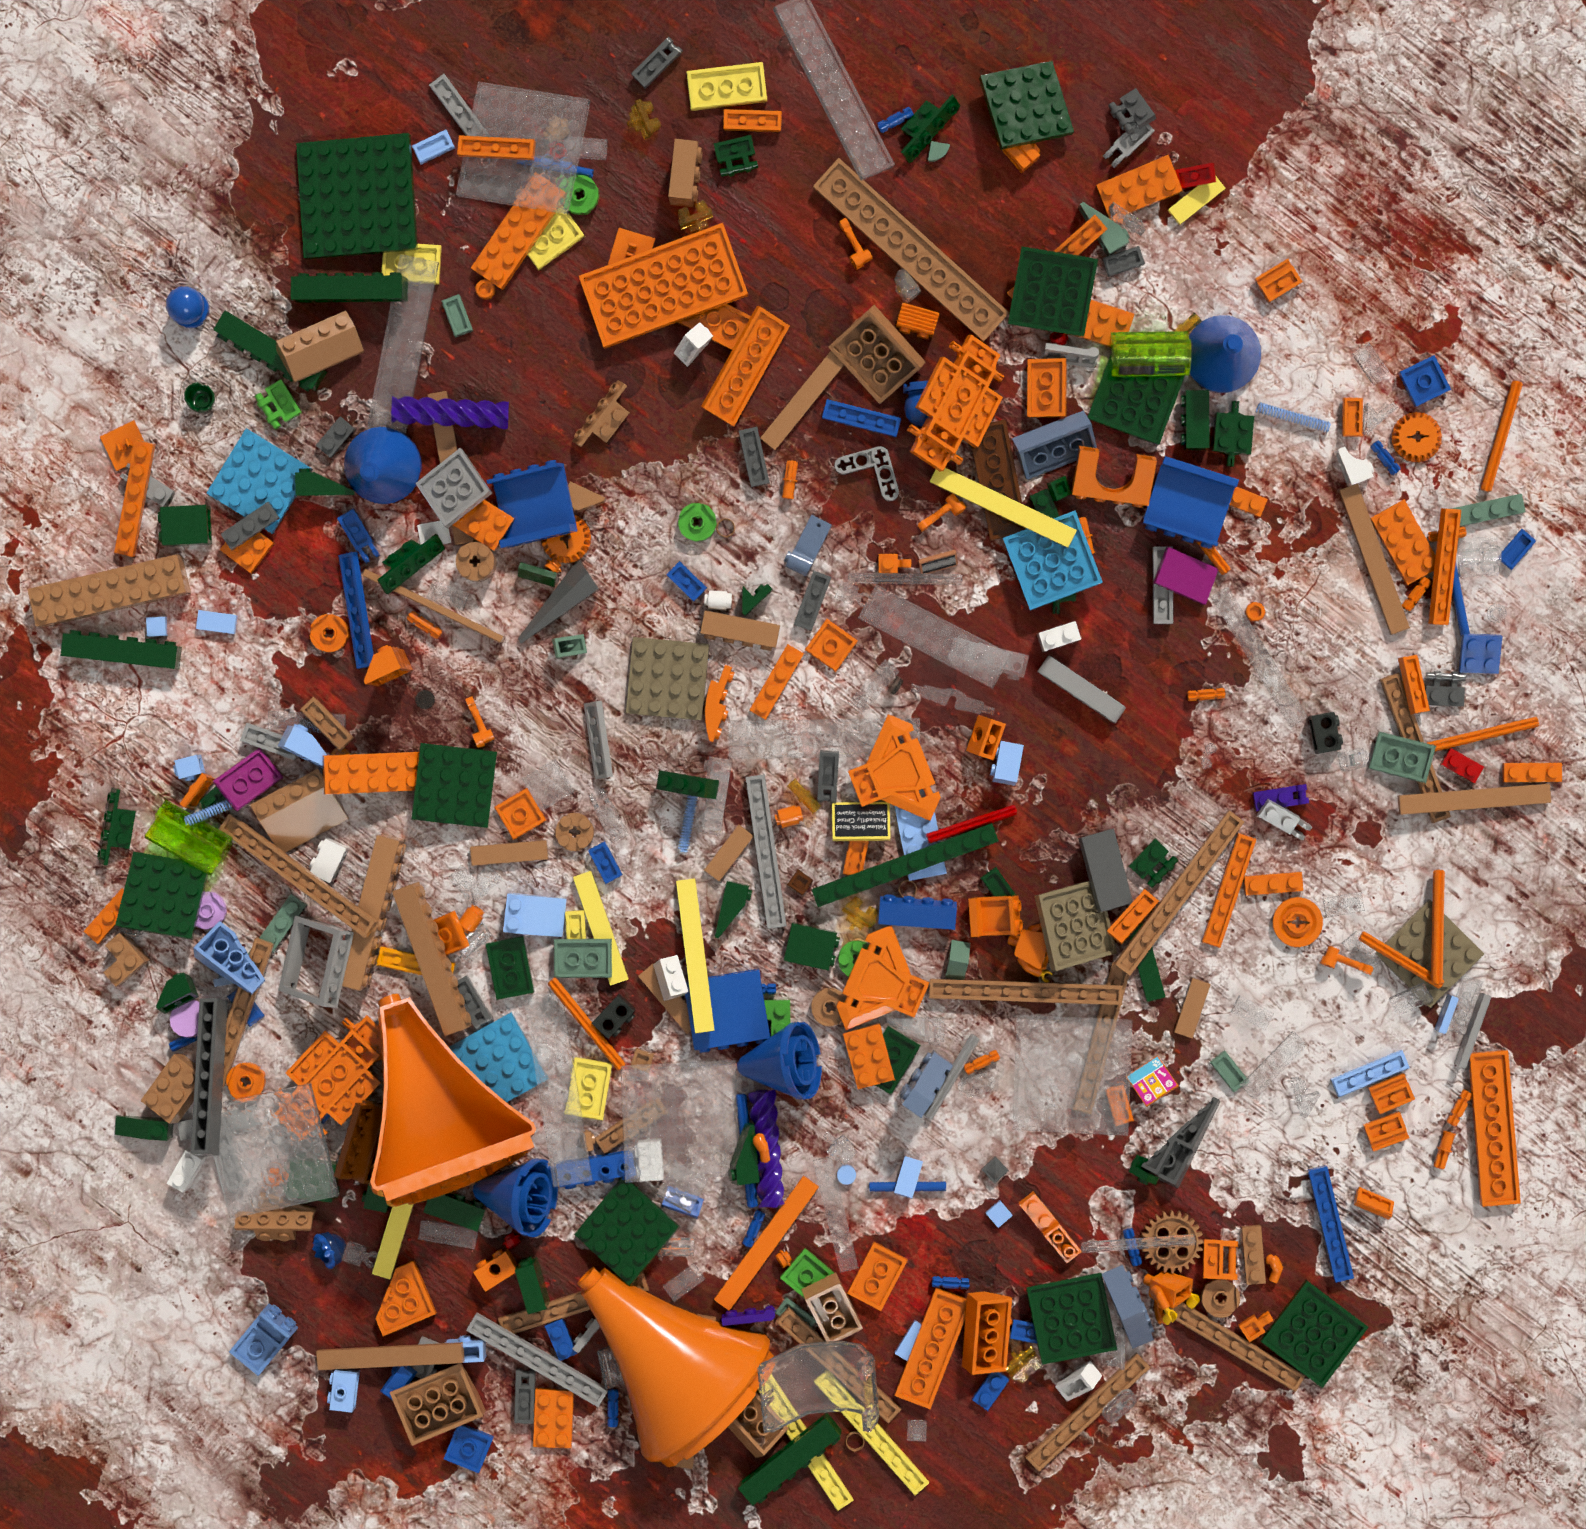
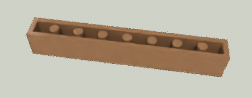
[392,882,472,1036]

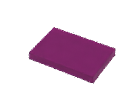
[1153,547,1219,605]
[213,748,283,812]

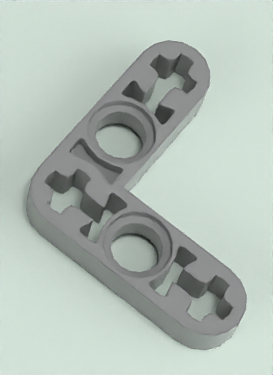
[834,446,899,502]

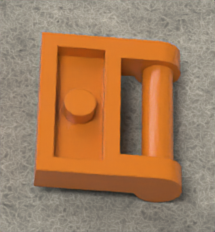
[1203,1239,1238,1281]

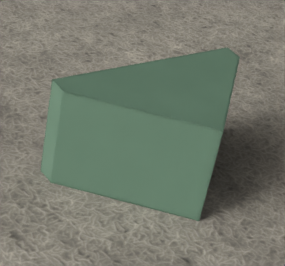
[552,634,587,659]
[945,940,971,980]

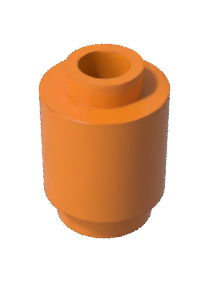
[774,805,804,828]
[459,904,485,934]

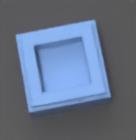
[146,617,168,637]
[985,1200,1013,1228]

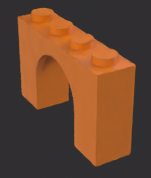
[1071,446,1157,508]

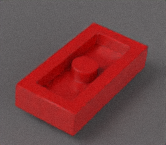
[1175,163,1216,189]
[1440,748,1484,783]

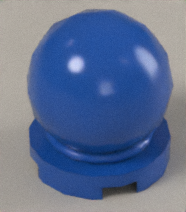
[166,286,210,328]
[903,381,930,427]

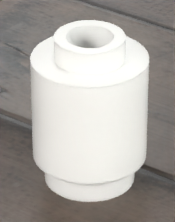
[704,590,732,610]

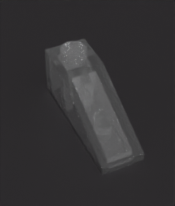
[886,1017,944,1045]

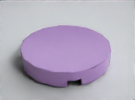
[196,891,227,929]
[170,1000,199,1038]

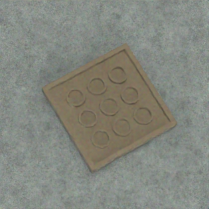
[626,637,710,720]
[1035,881,1117,971]
[1374,899,1484,1008]

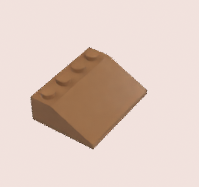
[828,305,925,404]
[250,768,349,853]
[390,1363,486,1446]

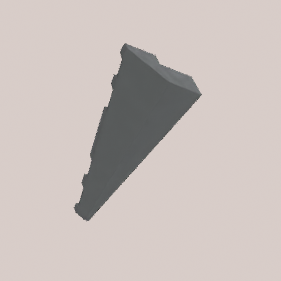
[518,559,600,644]
[1141,1097,1220,1189]

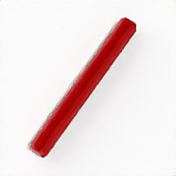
[926,805,1017,843]

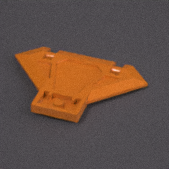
[848,714,941,821]
[836,925,929,1030]

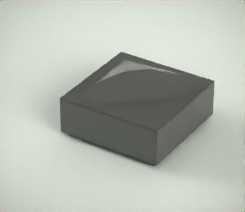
[981,1156,1009,1183]

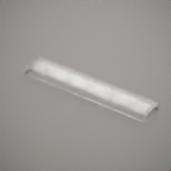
[813,1156,859,1273]

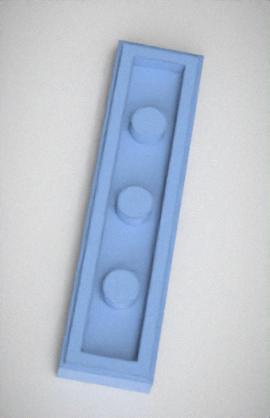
[1330,1050,1410,1097]

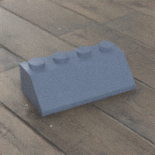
[1012,410,1097,480]

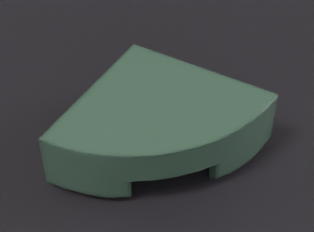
[928,141,950,162]

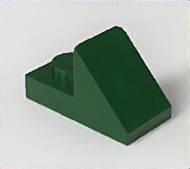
[742,583,773,616]

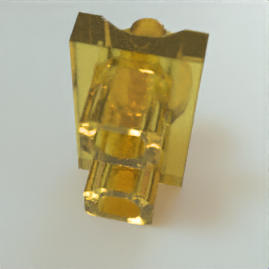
[627,99,661,139]
[678,200,713,233]
[841,896,878,930]
[1006,1346,1042,1383]

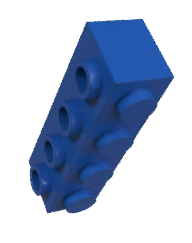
[878,894,957,930]
[556,1149,636,1189]

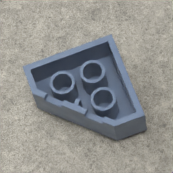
[899,1050,953,1118]
[1102,1265,1155,1349]

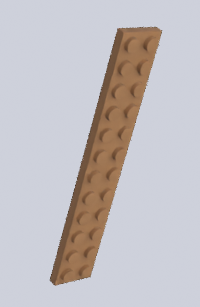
[813,158,1009,342]

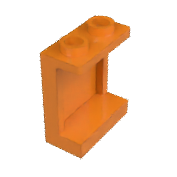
[968,895,1023,937]

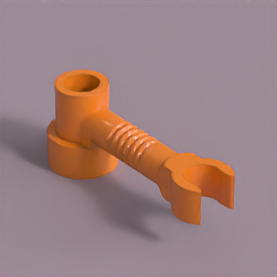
[838,218,873,270]
[917,494,967,532]
[465,696,495,748]
[1320,946,1374,975]

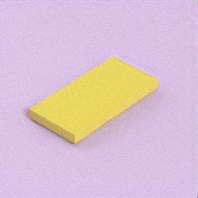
[687,62,767,111]

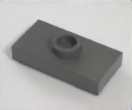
[1102,246,1145,277]

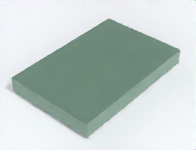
[1369,731,1436,783]
[554,939,612,978]

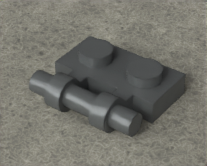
[1108,88,1156,134]
[1425,671,1466,707]

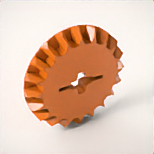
[1392,412,1443,462]
[542,515,591,563]
[1272,897,1323,947]

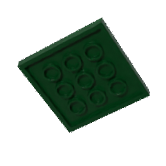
[979,61,1074,150]
[1008,246,1098,337]
[1087,346,1186,446]
[411,743,497,828]
[115,851,210,940]
[574,1178,680,1286]
[1026,1273,1117,1365]
[1260,1280,1369,1388]

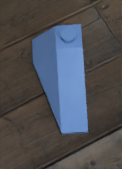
[193,921,265,995]

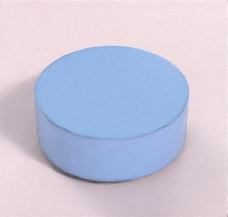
[837,1164,856,1185]

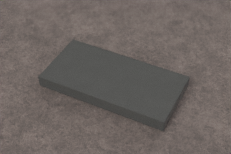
[1078,828,1133,913]

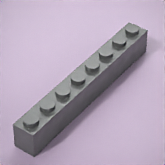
[191,998,228,1156]

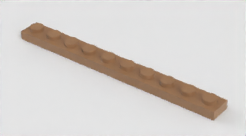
[1114,810,1244,976]
[219,814,378,938]
[929,979,1123,1005]

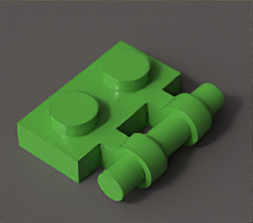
[254,379,302,430]

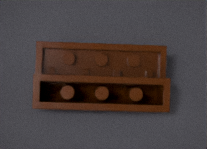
[334,1100,382,1184]

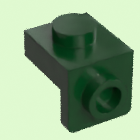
[1129,1155,1159,1185]

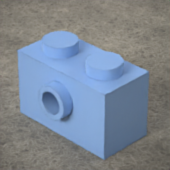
[990,741,1024,786]
[445,1335,486,1363]
[327,1369,360,1412]

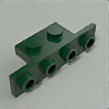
[901,94,960,163]
[377,534,445,594]
[97,788,136,865]

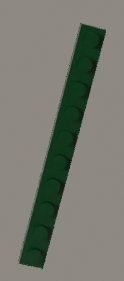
[811,823,999,907]

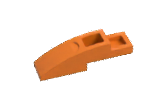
[705,665,735,742]
[1019,1191,1082,1263]

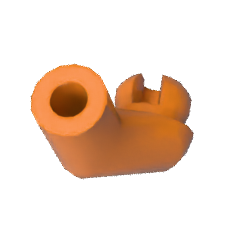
[753,1133,770,1163]
[1266,1254,1283,1283]
[1153,1300,1166,1325]

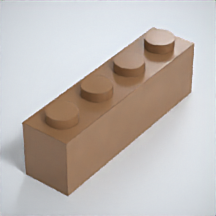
[700,611,780,651]

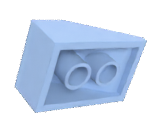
[278,724,327,769]
[503,892,567,937]

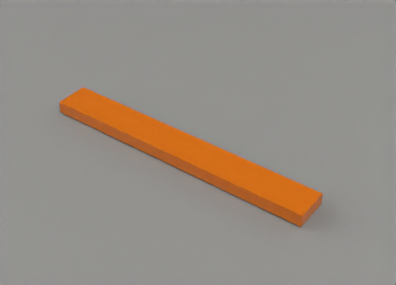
[714,1175,819,1311]

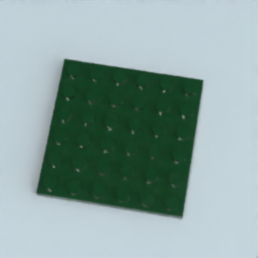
[296,133,418,259]

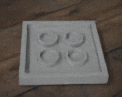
[416,448,492,529]

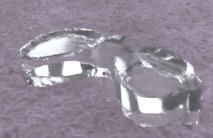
[1201,743,1217,769]

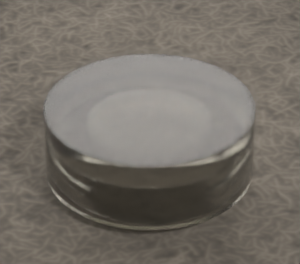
[887,676,903,695]
[415,690,435,709]

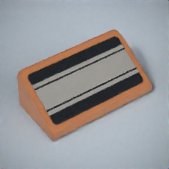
[918,550,958,575]

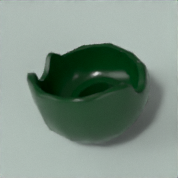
[184,382,215,413]

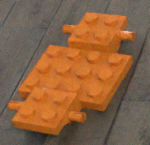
[907,335,1004,472]
[274,1015,382,1141]

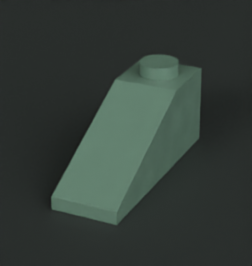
[1078,202,1130,256]

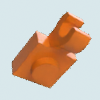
[879,554,911,574]
[1238,1311,1274,1342]

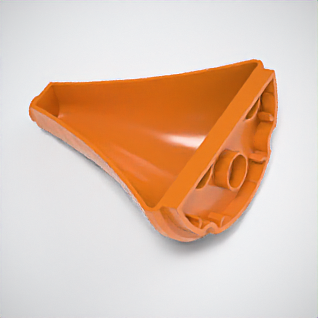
[370,994,536,1207]
[577,1267,775,1467]

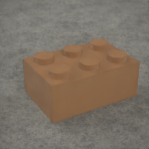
[668,139,703,207]
[141,1054,196,1124]
[801,1272,863,1346]

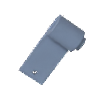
[784,514,832,577]

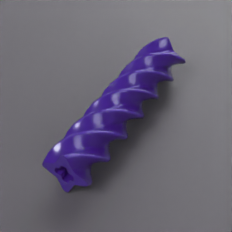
[391,396,509,429]
[748,1089,785,1208]

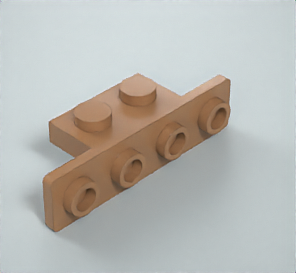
[572,380,630,447]
[234,1211,314,1241]

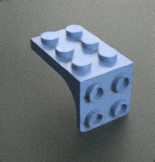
[229,1303,299,1376]

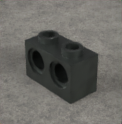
[1308,712,1343,754]
[592,994,636,1039]

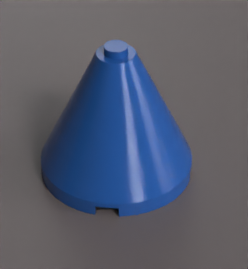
[1183,315,1261,393]
[344,427,422,504]
[737,1022,822,1100]
[473,1158,558,1237]

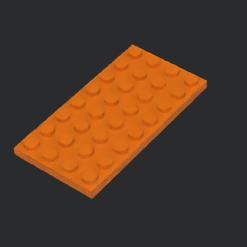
[579,223,749,349]

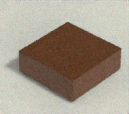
[787,869,813,896]

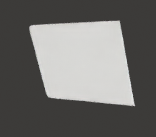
[417,521,451,545]

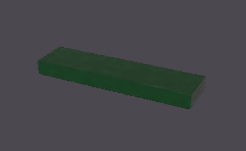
[1129,923,1166,1002]

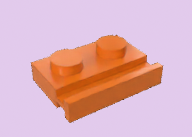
[1254,258,1303,303]
[1368,1073,1415,1114]
[1363,1111,1410,1151]

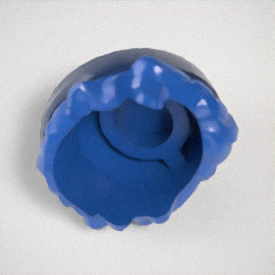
[312,1232,346,1269]

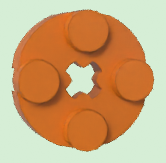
[310,614,350,652]
[226,1062,266,1101]

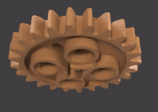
[1140,1210,1204,1273]

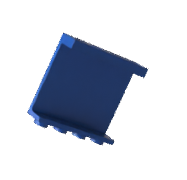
[1142,456,1239,549]
[486,460,577,548]
[685,968,771,1053]

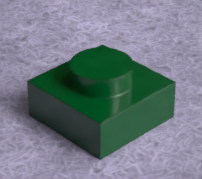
[1046,476,1072,501]

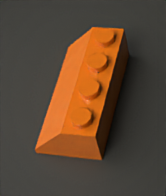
[364,645,413,686]
[962,1291,1012,1375]

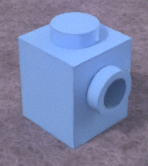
[173,755,206,782]

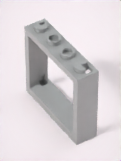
[278,916,354,1008]

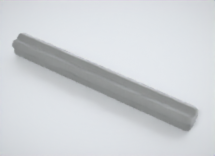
[924,1034,980,1119]

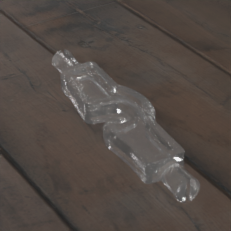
[910,683,995,716]

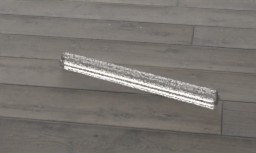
[848,573,962,585]
[1081,1234,1196,1253]

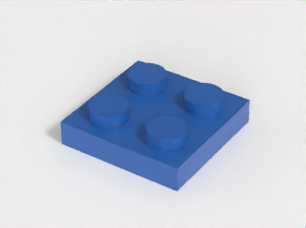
[1398,355,1451,407]
[1458,633,1503,674]
[444,1424,494,1473]

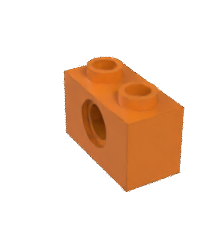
[966,715,1006,760]
[473,1249,518,1292]

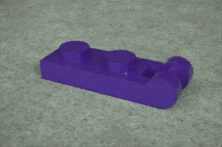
[1252,784,1309,811]
[722,1305,775,1326]

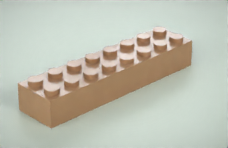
[27,554,191,628]
[342,834,407,991]

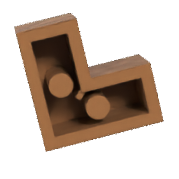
[103,931,150,987]

